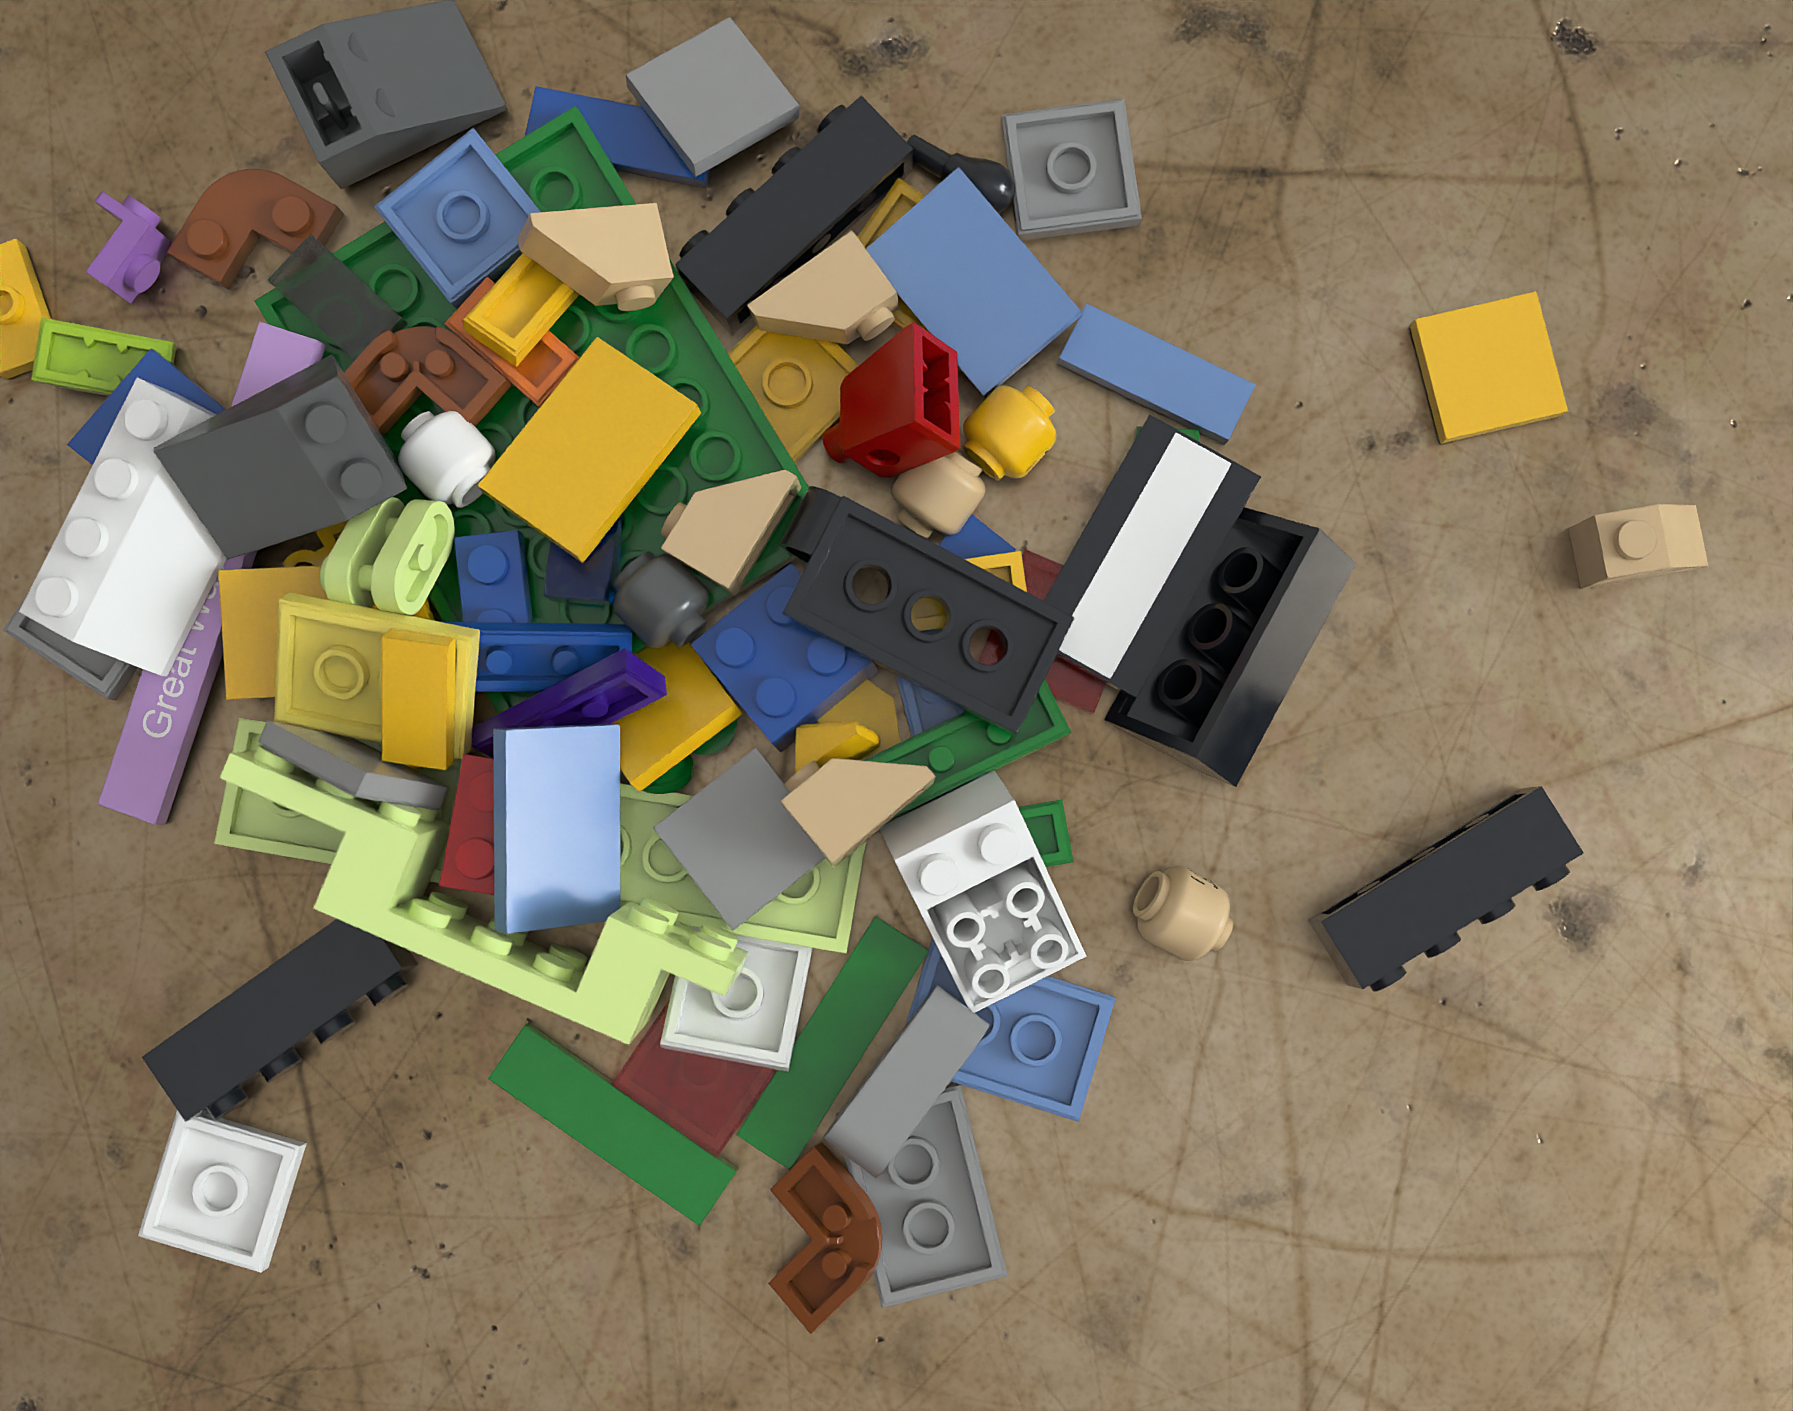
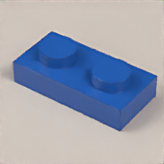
[454,530,533,623]

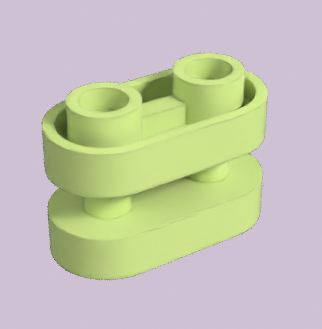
[320,497,455,615]

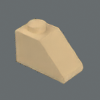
[517,203,674,311]
[747,231,899,344]
[661,470,801,596]
[1568,504,1708,589]
[781,758,935,868]

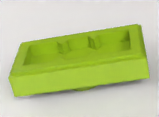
[31,317,177,396]

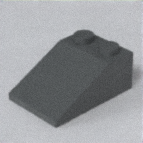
[154,354,407,559]

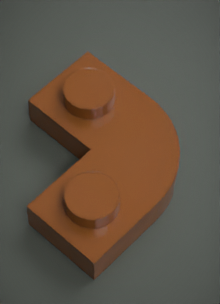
[167,169,344,290]
[344,326,512,437]
[768,1142,882,1334]

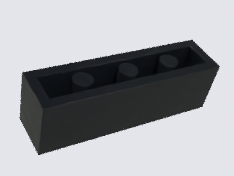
[675,95,913,336]
[1308,786,1584,992]
[142,919,418,1122]

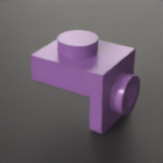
[86,191,172,304]

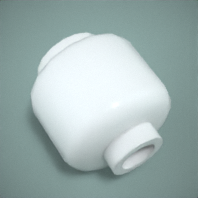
[398,411,496,508]

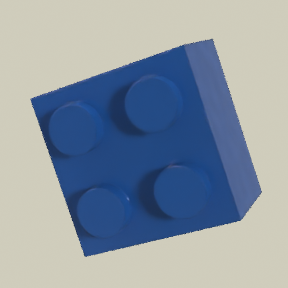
[691,563,878,752]

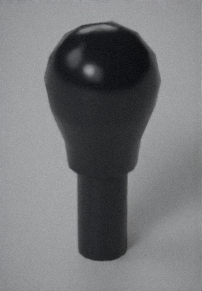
[907,135,1015,214]

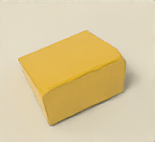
[795,721,880,773]

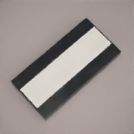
[1044,415,1261,699]

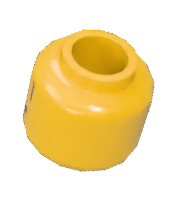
[962,385,1056,481]

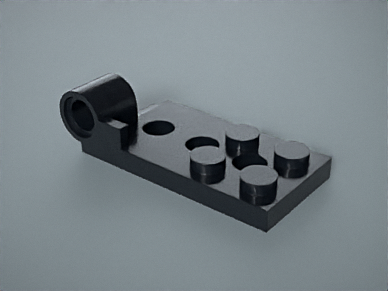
[779,486,1075,735]

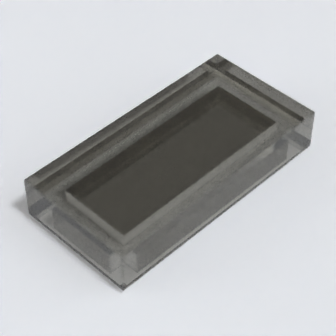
[268,234,408,360]

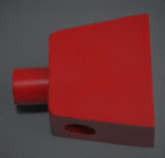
[823,322,960,478]

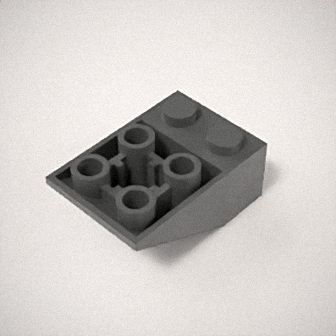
[265,0,508,189]

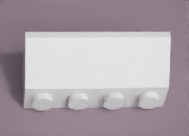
[19,377,227,676]

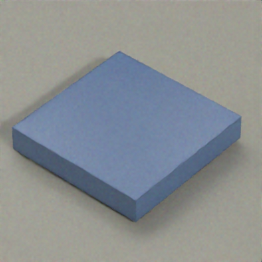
[374,128,540,309]

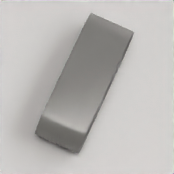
[823,985,990,1178]

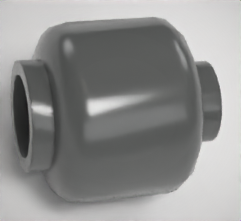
[612,552,709,648]

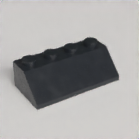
[1104,507,1356,787]

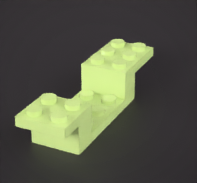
[220,745,749,1045]

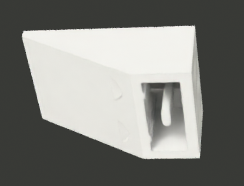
[879,770,1086,1013]

